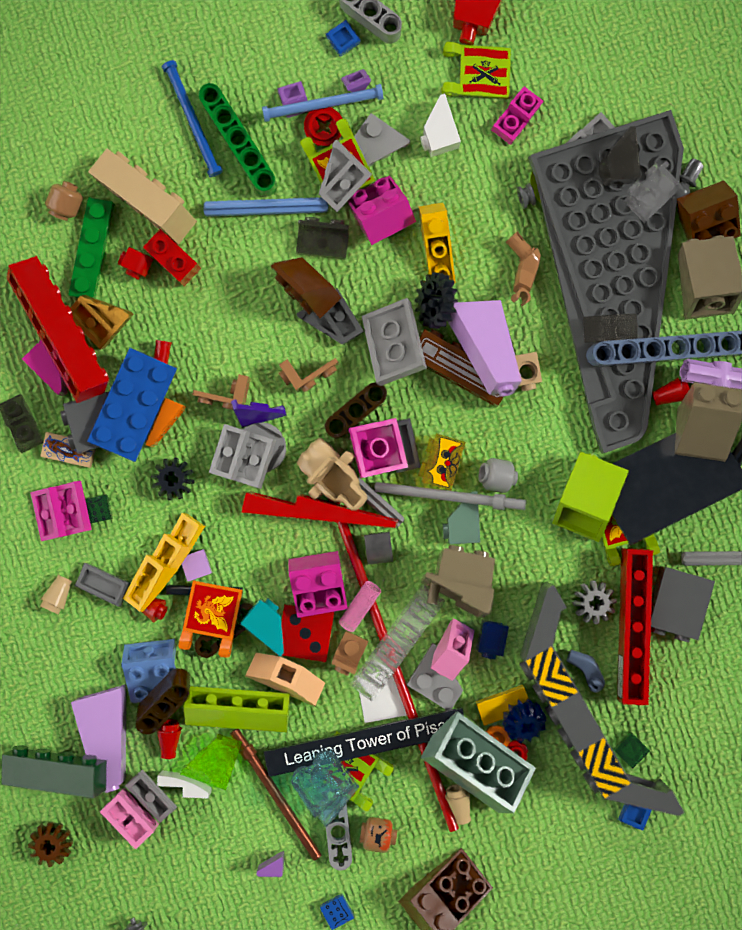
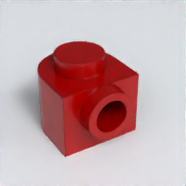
[118,247,154,280]

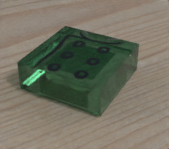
[85,494,113,524]

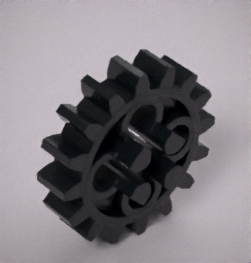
[415,272,458,329]

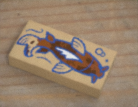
[40,432,96,468]

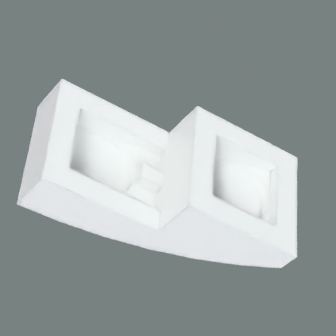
[157,771,212,798]

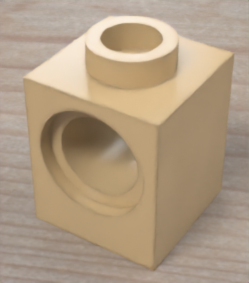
[515,352,542,391]

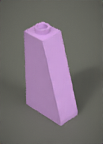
[448,300,522,396]
[71,685,126,793]

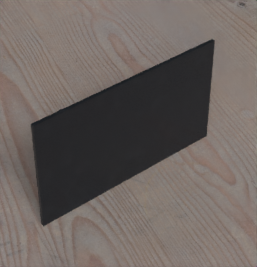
[612,433,742,546]

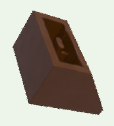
[677,180,741,240]
[271,257,342,319]

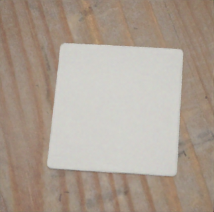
[356,669,407,723]

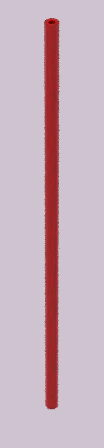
[328,499,459,832]

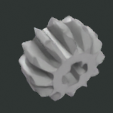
[572,580,617,624]

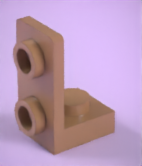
[192,374,251,410]
[332,630,369,676]

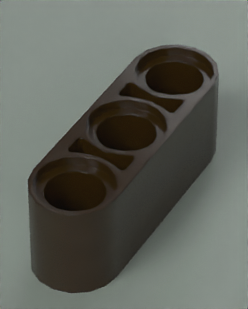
[325,382,387,439]
[136,668,191,734]

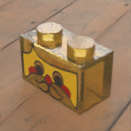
[418,433,466,491]

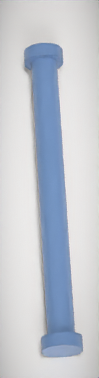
[262,84,383,122]

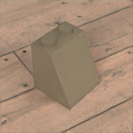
[678,236,742,320]
[675,382,742,462]

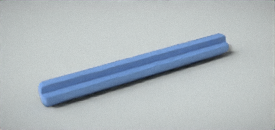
[203,197,328,217]

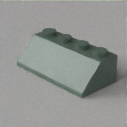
[421,712,536,813]

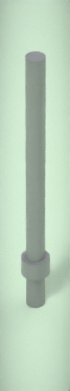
[375,482,526,510]

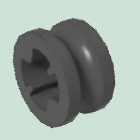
[517,183,536,209]

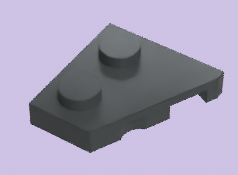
[296,288,364,345]

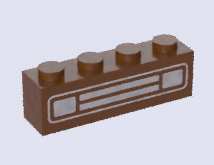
[420,329,504,407]

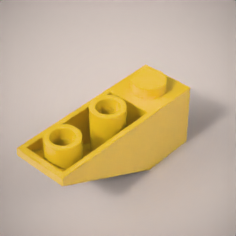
[418,202,456,284]

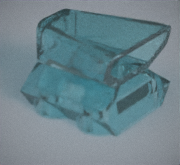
[290,749,360,828]

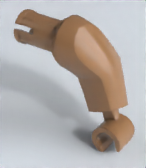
[506,231,541,306]

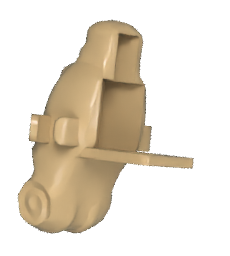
[297,438,367,511]

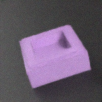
[182,549,212,582]

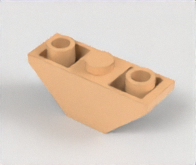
[245,653,325,707]

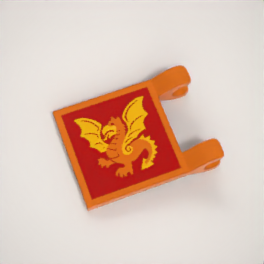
[178,581,243,658]

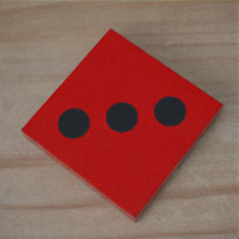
[276,604,334,662]

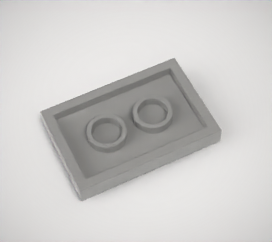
[362,298,427,386]

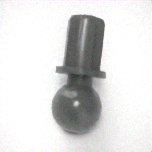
[670,158,703,199]

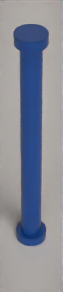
[162,60,223,177]

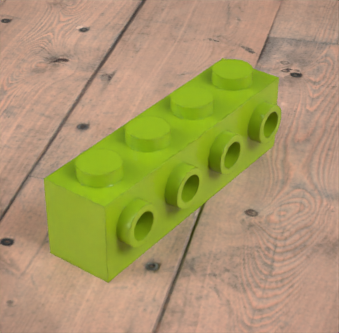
[184,686,290,732]

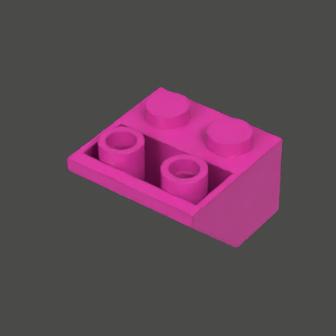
[347,175,416,245]
[288,551,348,618]

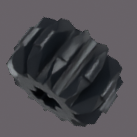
[151,458,195,500]

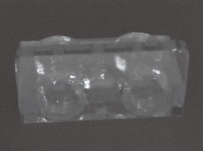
[623,161,682,222]

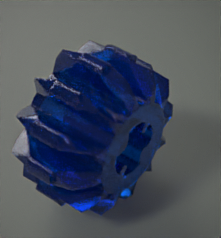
[502,699,546,744]

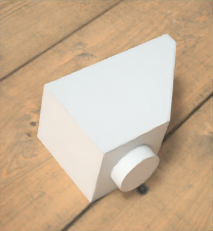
[420,94,461,157]

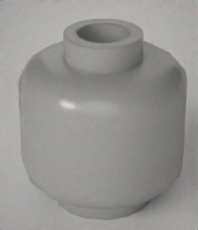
[478,458,518,493]

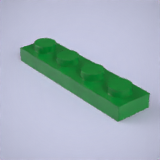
[68,197,115,299]

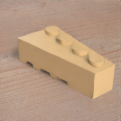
[88,148,197,245]

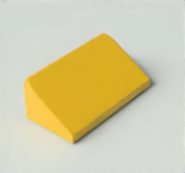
[475,685,531,726]

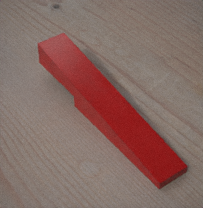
[241,491,399,528]

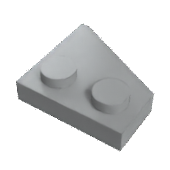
[354,113,410,167]
[319,140,372,212]
[407,643,463,710]

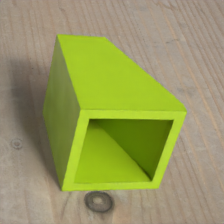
[552,452,629,542]

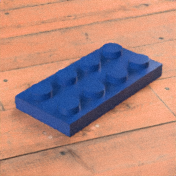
[87,347,177,463]

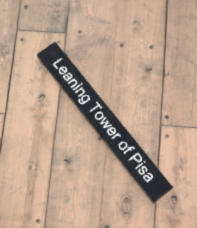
[264,707,464,777]

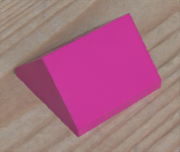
[349,418,408,479]

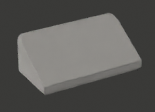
[125,770,177,823]

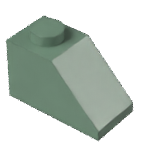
[443,491,480,544]

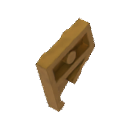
[70,295,134,350]

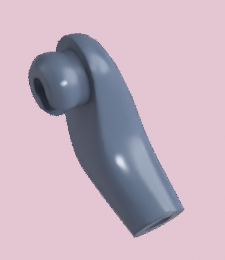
[567,650,605,693]

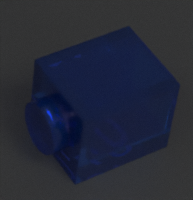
[476,619,509,660]

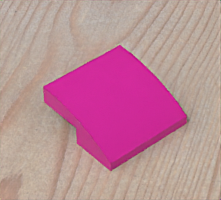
[30,481,92,542]

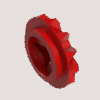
[304,107,342,147]

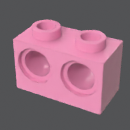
[100,787,159,850]

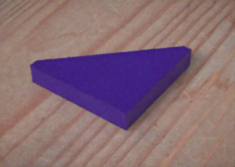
[231,399,287,428]

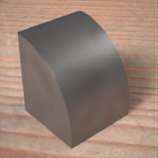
[364,532,393,565]

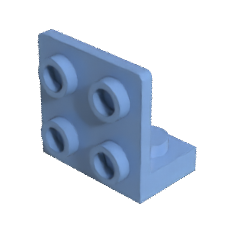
[121,639,176,703]

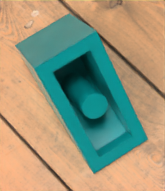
[241,598,284,657]

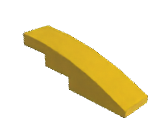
[123,513,205,612]

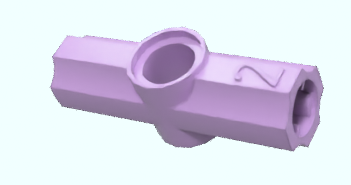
[679,359,742,389]

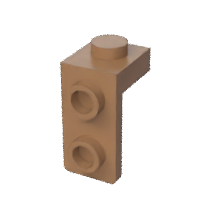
[279,358,339,392]

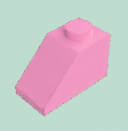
[431,618,474,681]

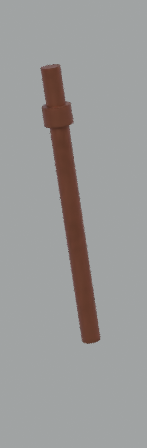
[230,729,322,861]

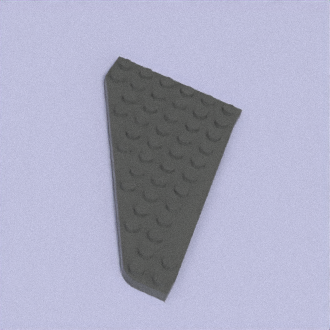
[528,110,684,453]

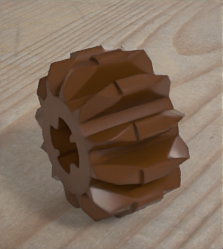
[28,821,73,868]

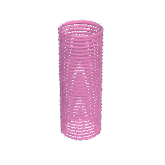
[339,581,381,632]

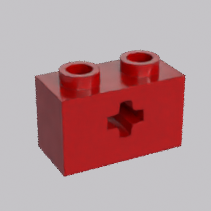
[143,229,201,287]

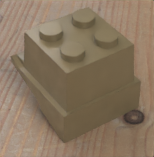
[421,545,495,618]

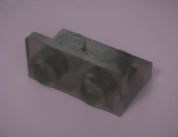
[296,217,349,260]

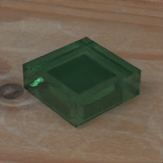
[613,731,650,769]

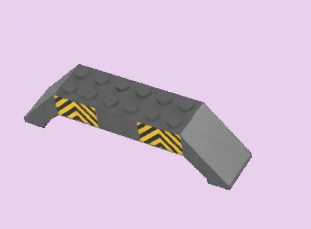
[519,582,685,816]

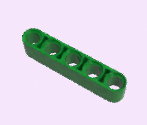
[199,83,277,197]

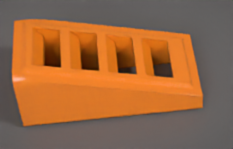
[145,398,186,447]

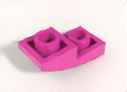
[491,86,544,145]

